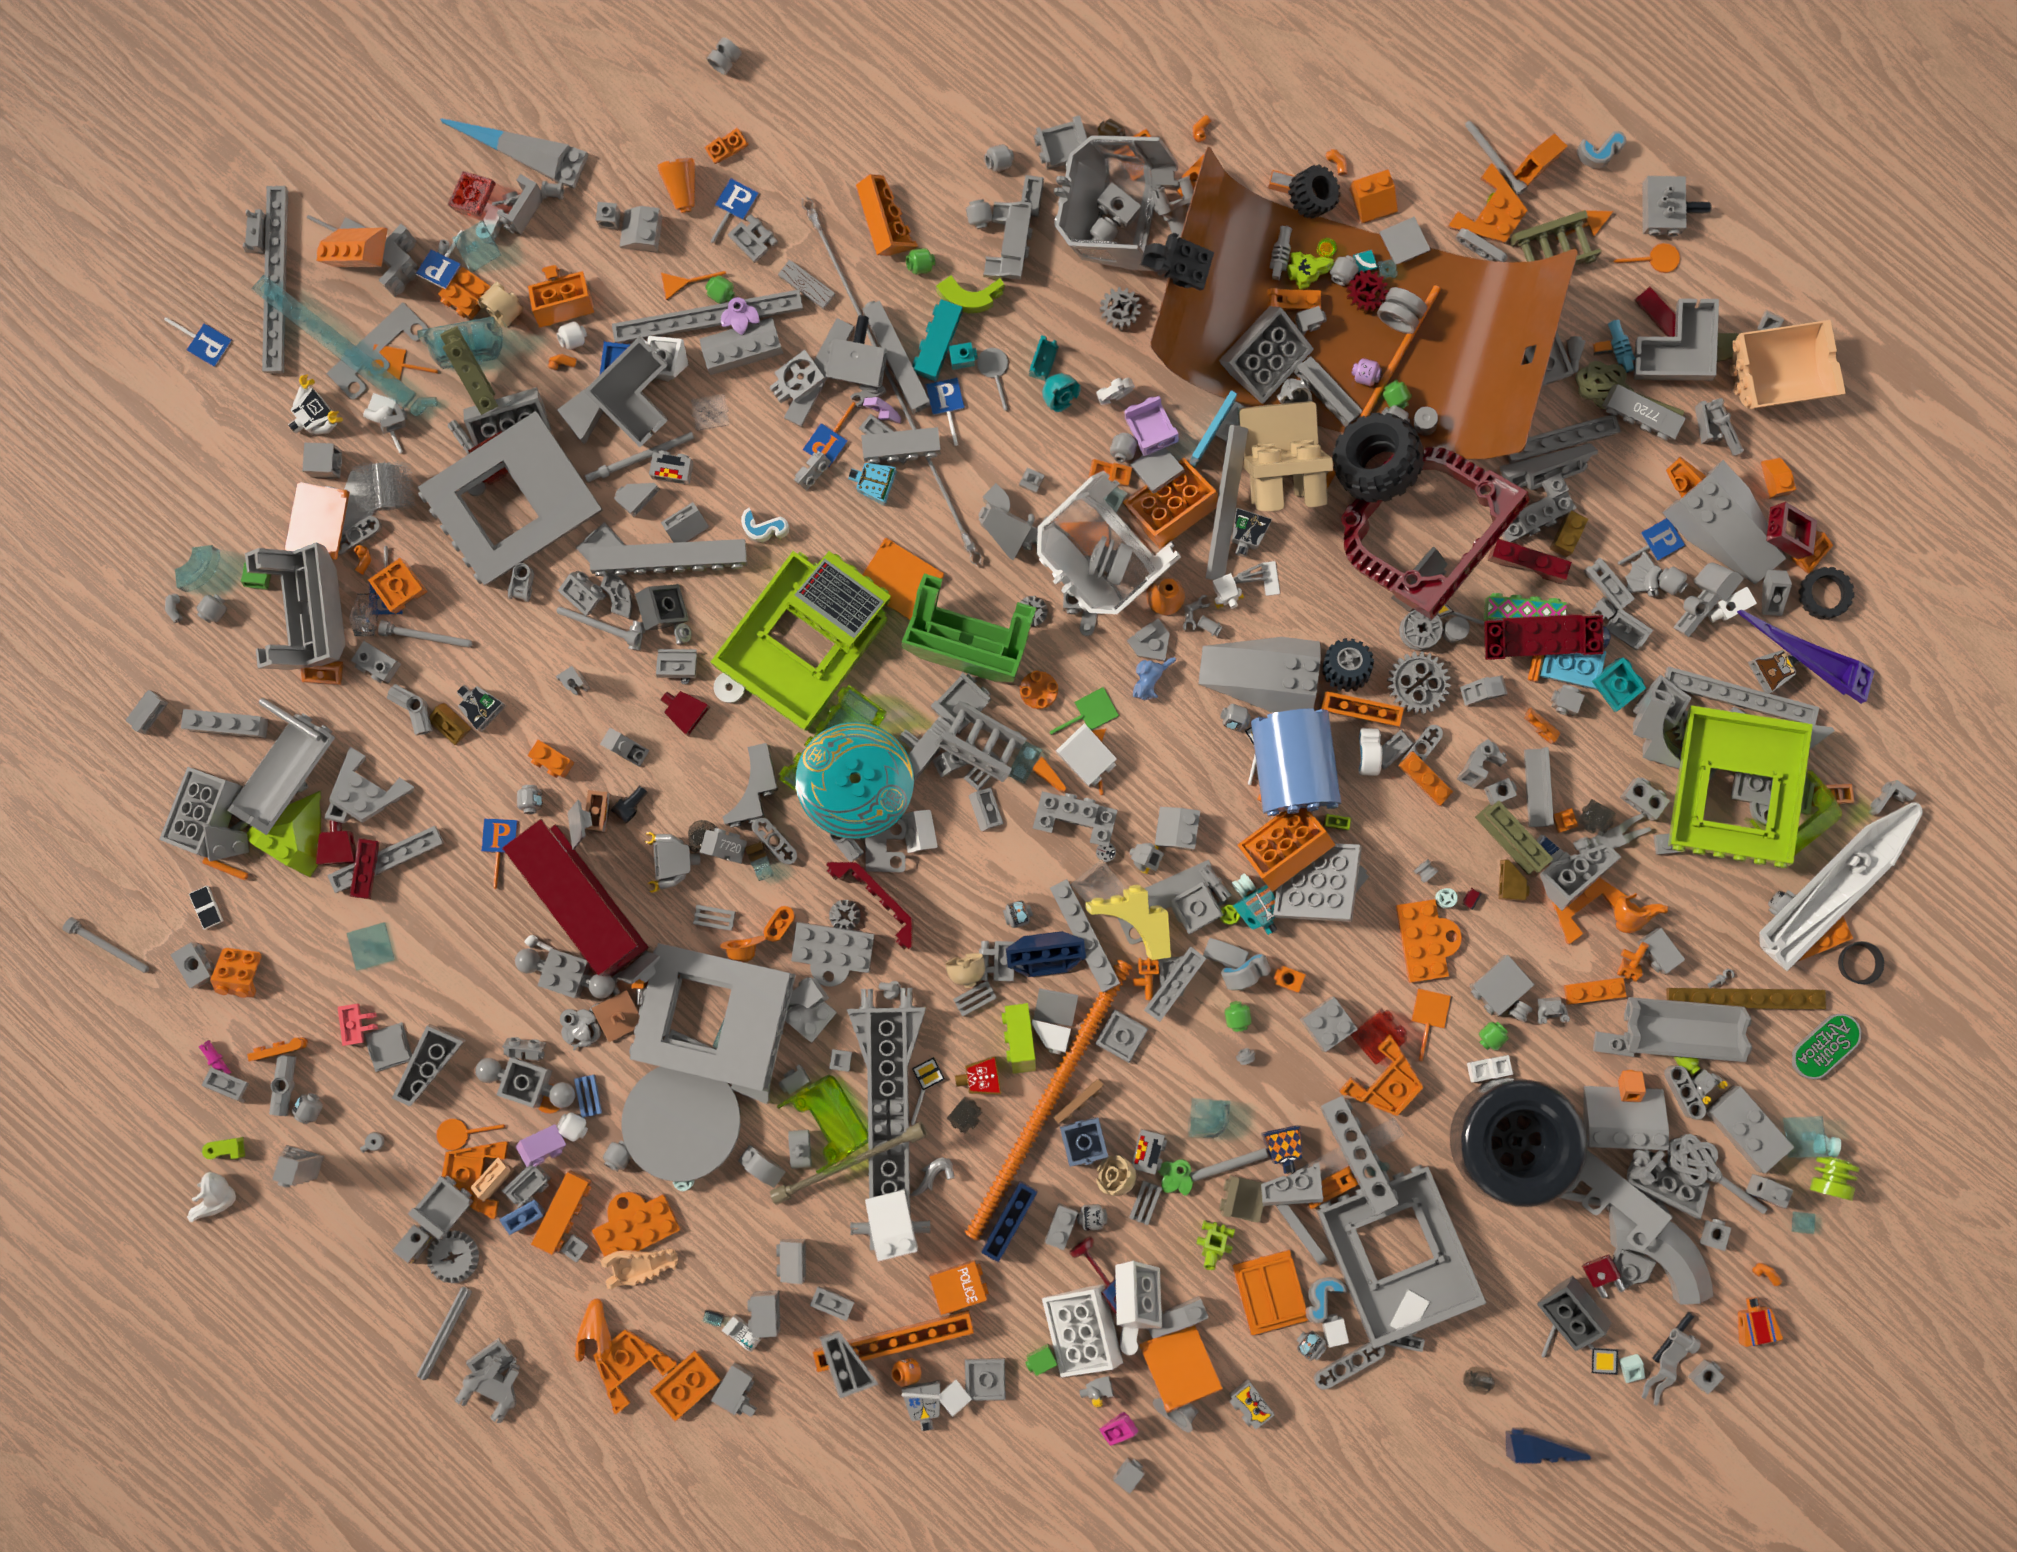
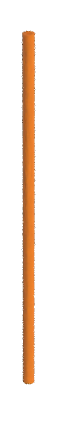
[1326,285,1441,489]

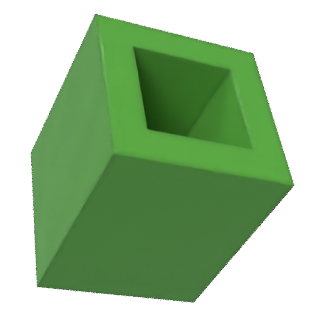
[1025,1344,1057,1376]

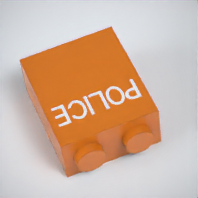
[929,1260,990,1315]

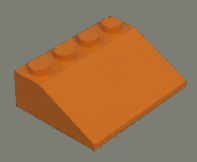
[1123,458,1218,549]
[1237,808,1335,892]

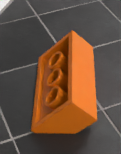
[316,227,388,267]

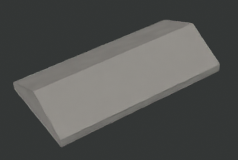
[1627,1149,1710,1219]

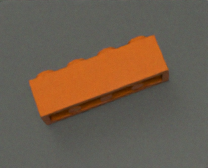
[1321,692,1404,727]
[531,1170,592,1255]

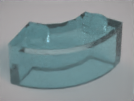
[175,545,220,592]

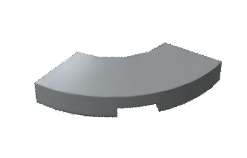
[600,573,633,619]

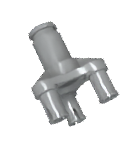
[1149,176,1194,239]

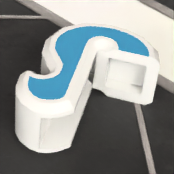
[741,507,789,542]
[1358,728,1382,776]

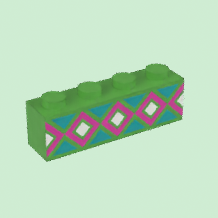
[1484,593,1567,621]

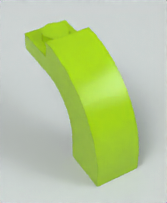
[936,275,1005,313]

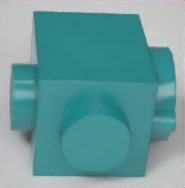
[949,342,978,370]

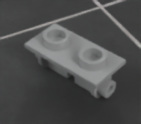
[794,451,831,491]
[502,1037,546,1061]

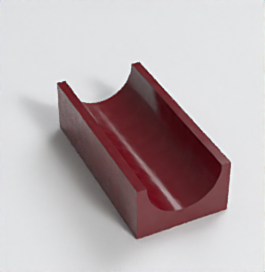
[502,819,650,976]

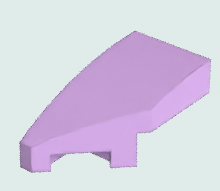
[863,397,901,423]

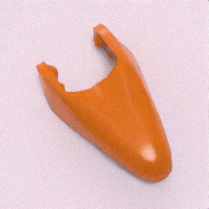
[575,1299,611,1362]

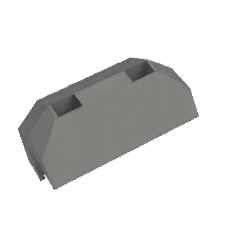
[245,542,345,670]

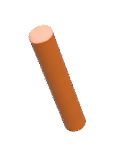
[202,857,248,880]

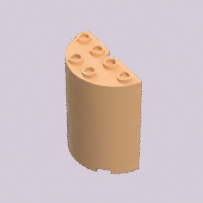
[1730,320,1846,409]

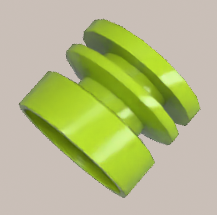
[1810,1157,1860,1201]

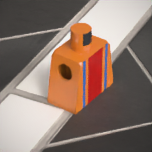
[1738,1297,1783,1347]

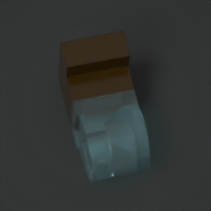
[745,842,774,881]

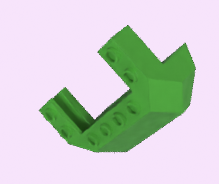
[902,573,1036,682]

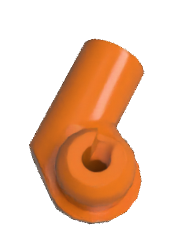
[1193,115,1211,142]
[548,354,577,370]
[354,545,371,575]
[1752,1263,1782,1286]

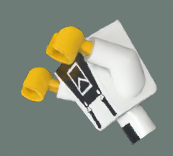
[288,374,343,435]

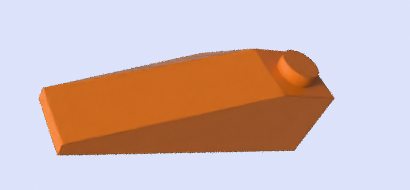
[1666,457,1706,498]

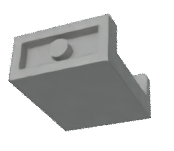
[1034,115,1087,169]
[497,174,544,235]
[931,673,991,734]
[1469,955,1534,1016]
[408,1175,473,1240]

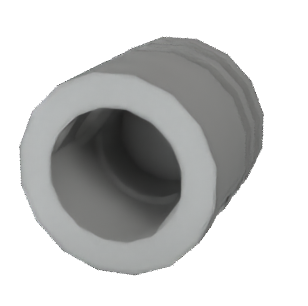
[1414,407,1438,436]
[1442,617,1470,643]

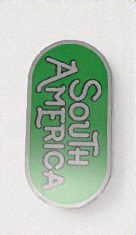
[1791,1014,1861,1079]

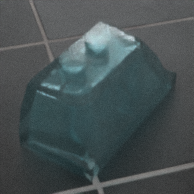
[417,317,503,369]

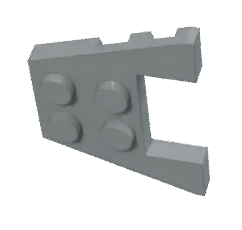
[329,747,414,823]

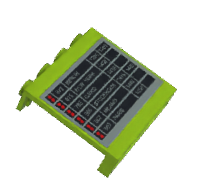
[786,551,891,653]

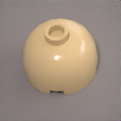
[945,953,985,988]
[1096,1156,1136,1196]

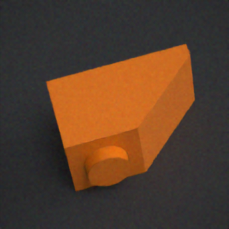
[1761,457,1796,499]

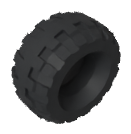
[1332,412,1425,503]

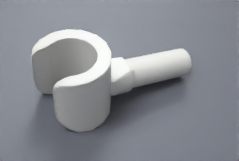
[524,935,553,951]

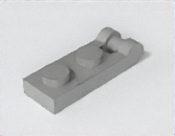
[1584,558,1635,610]

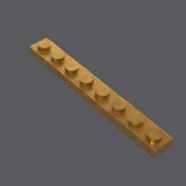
[1666,988,1826,1009]

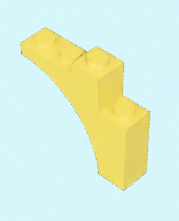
[1086,885,1171,960]

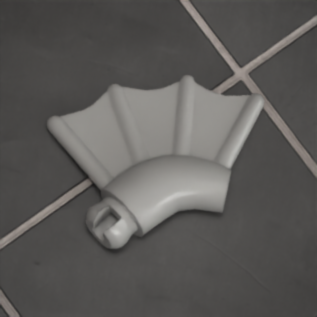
[1625,551,1663,597]

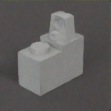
[711,1362,757,1417]

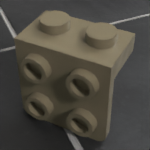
[1219,1175,1264,1223]

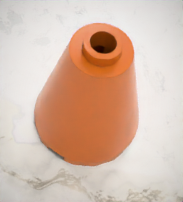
[657,158,695,213]
[1146,577,1185,616]

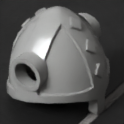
[1277,379,1312,404]

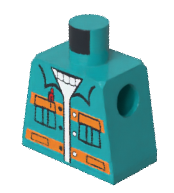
[1233,885,1277,935]

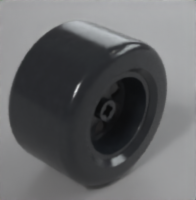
[1450,1077,1587,1207]

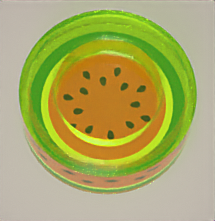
[1317,238,1337,258]

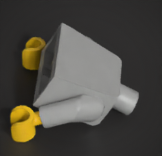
[645,832,700,893]

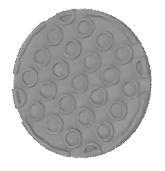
[621,1067,741,1182]

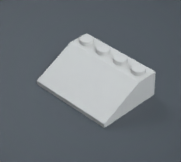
[1042,1284,1123,1377]

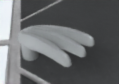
[1233,563,1268,584]

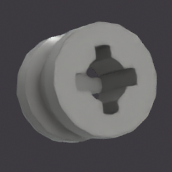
[1414,859,1438,883]
[1508,1000,1533,1023]

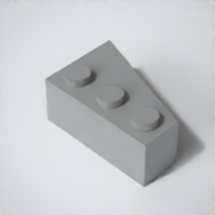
[819,1330,878,1398]

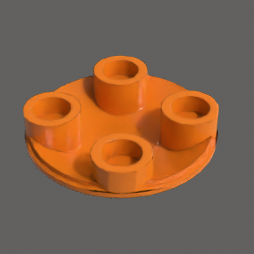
[1020,670,1058,709]

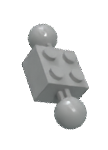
[515,948,614,998]
[475,1057,575,1108]

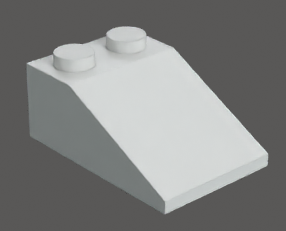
[865,1190,918,1261]

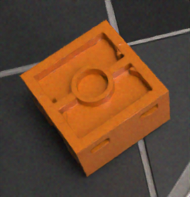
[368,558,427,614]

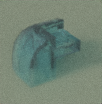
[1187,1098,1230,1139]

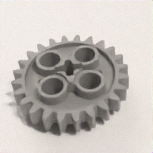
[1387,651,1451,714]

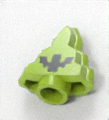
[1287,252,1334,290]

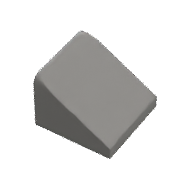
[1757,310,1784,330]

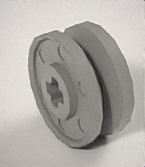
[1399,610,1443,651]

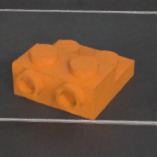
[438,267,491,320]

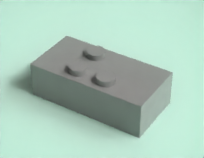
[1706,1086,1794,1173]

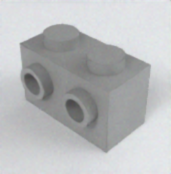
[351,641,401,683]

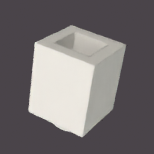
[1322,1314,1349,1347]

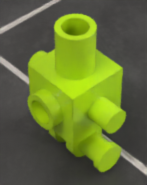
[1196,1220,1235,1270]

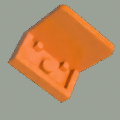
[210,948,261,998]

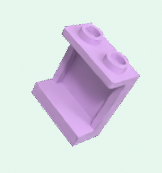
[1124,396,1179,457]

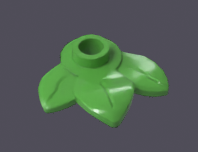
[1157,1159,1193,1196]

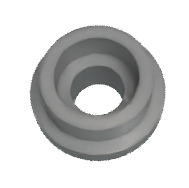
[1236,1048,1255,1065]

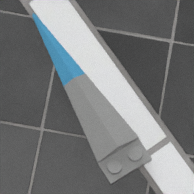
[440,118,588,189]

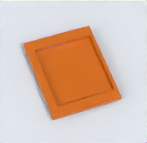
[1232,1250,1308,1336]

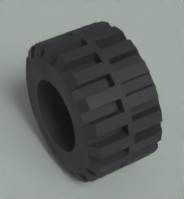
[1288,165,1341,219]

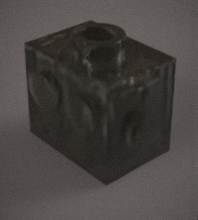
[1579,799,1616,837]
[947,1096,983,1134]

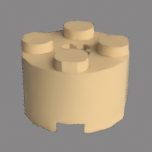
[477,282,524,328]

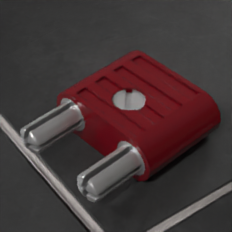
[1582,1254,1625,1299]

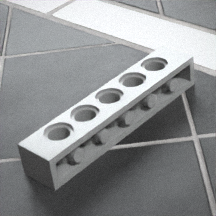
[1320,1095,1399,1216]

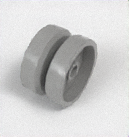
[1377,287,1427,334]

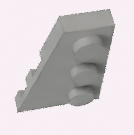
[1261,1162,1323,1206]

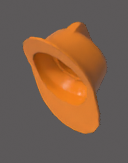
[720,936,767,963]

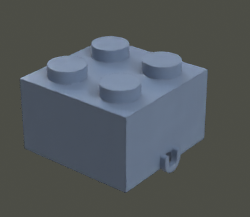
[1059,1117,1108,1167]

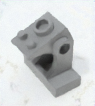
[1457,739,1507,789]

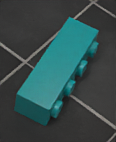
[912,299,963,382]

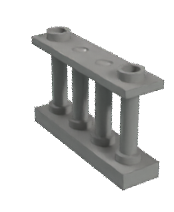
[935,700,1027,782]

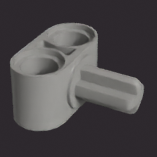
[788,1129,812,1169]

